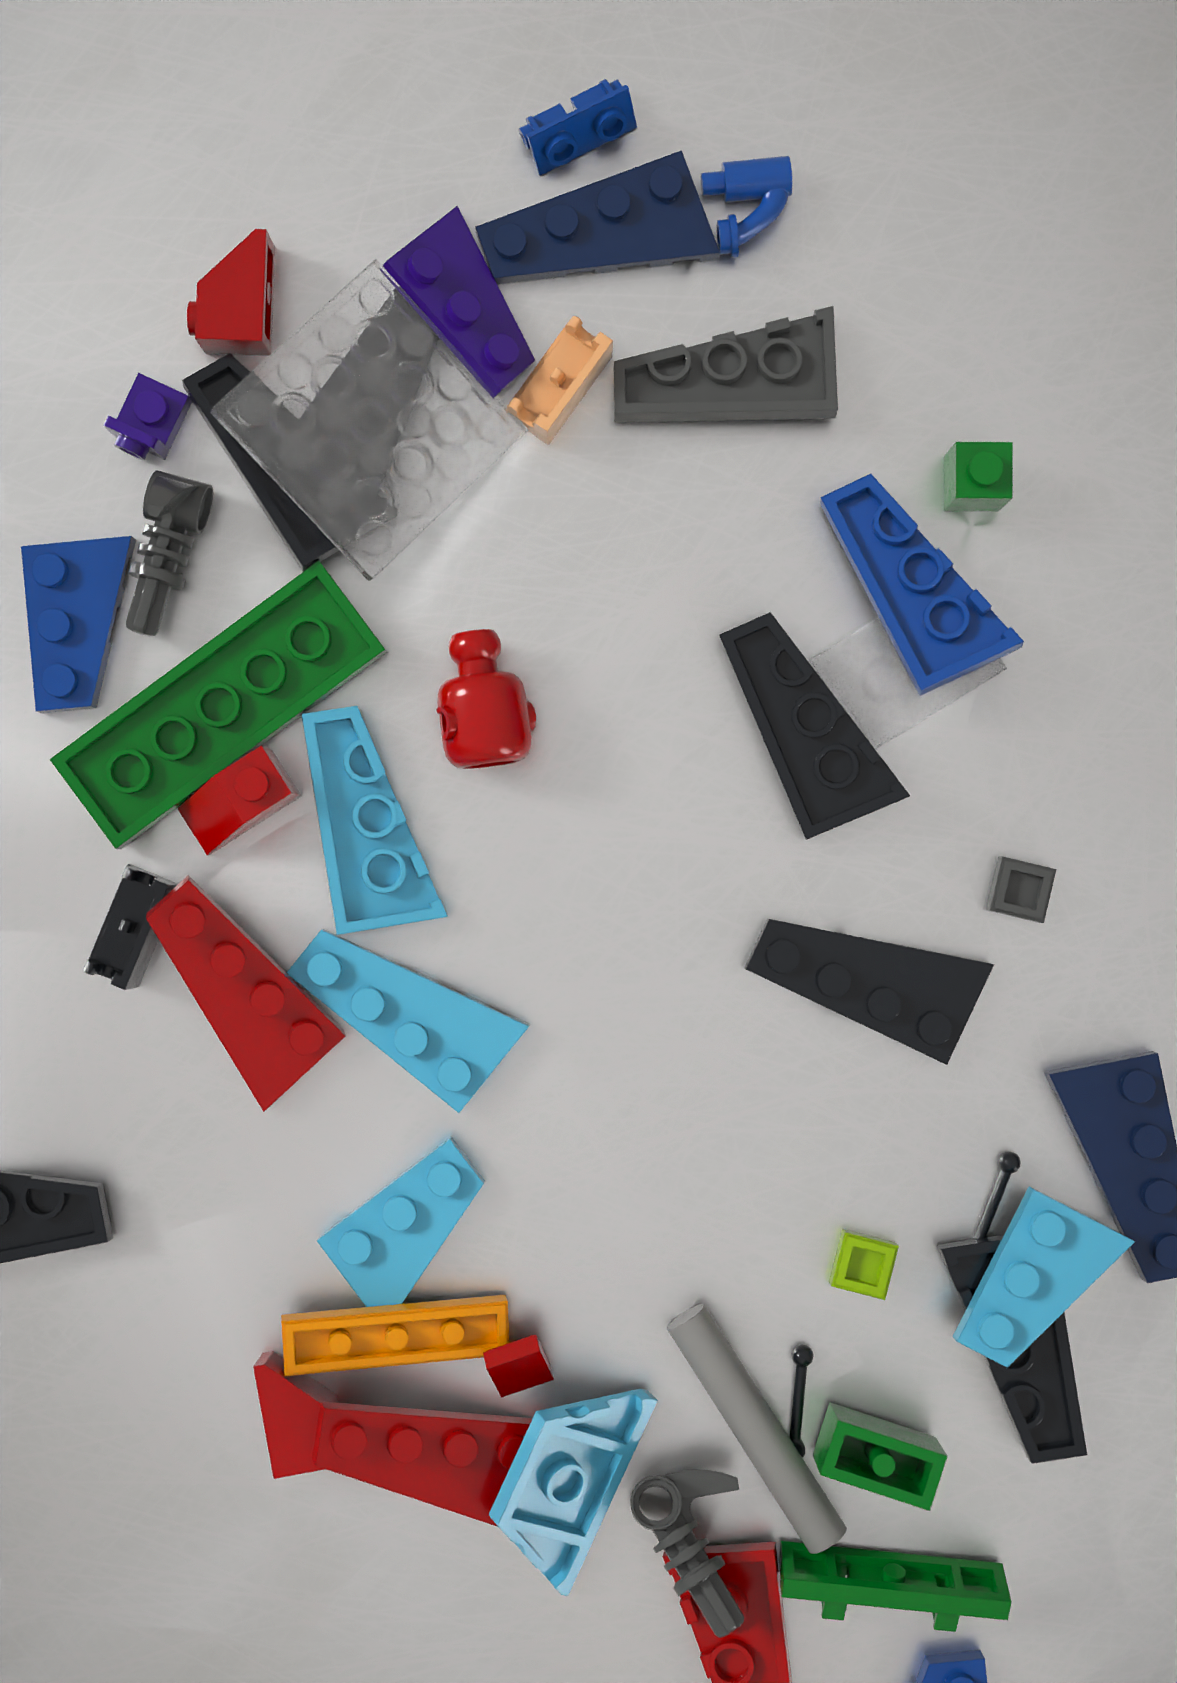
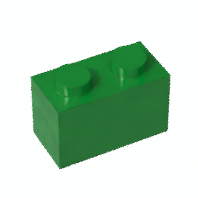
[813,1402,947,1511]

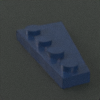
[475,150,720,285]

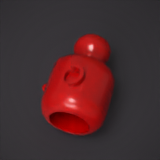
[436,629,536,769]

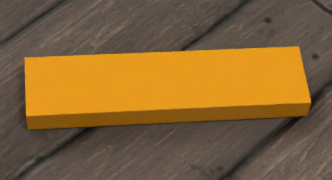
[281,1295,510,1376]

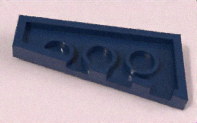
[1044,1051,1177,1283]

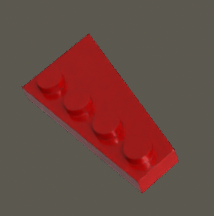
[146,875,345,1112]
[312,1401,533,1527]
[662,1542,792,1683]

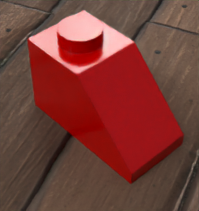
[187,229,275,356]
[178,745,301,855]
[253,1351,339,1479]

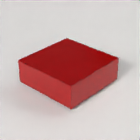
[483,1335,554,1398]

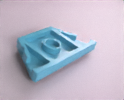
[489,1388,658,1596]

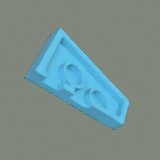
[953,1186,1135,1368]

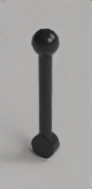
[968,1152,1021,1240]
[789,1345,814,1458]

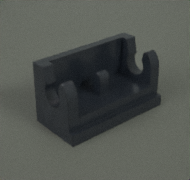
[83,864,178,990]

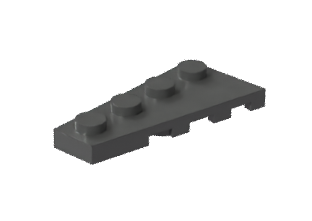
[613,306,838,422]

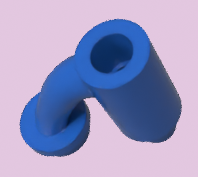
[701,156,792,258]

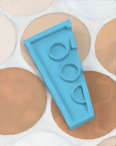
[286,929,530,1113]

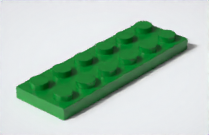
[49,560,387,849]

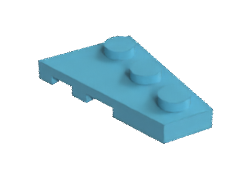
[317,1136,485,1307]

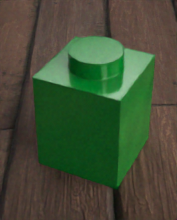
[944,442,1013,511]

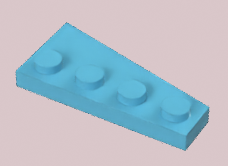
[301,706,448,935]

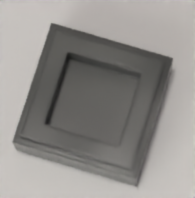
[986,856,1056,923]

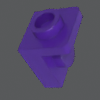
[103,372,193,460]

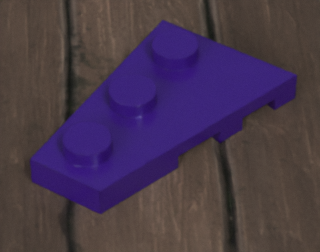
[379,206,535,399]

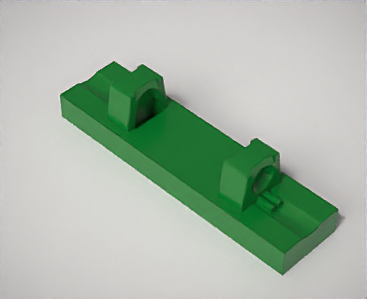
[778,1541,1012,1632]

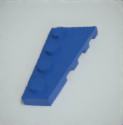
[820,474,1024,696]

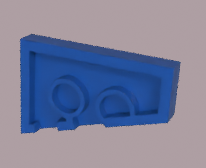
[21,536,136,713]

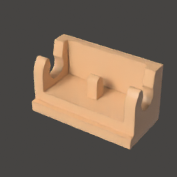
[504,316,613,445]

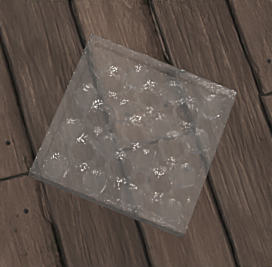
[210,259,529,581]

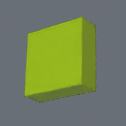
[829,1229,899,1300]

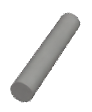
[667,1304,847,1554]

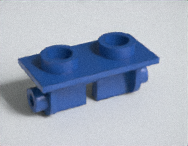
[518,79,637,176]

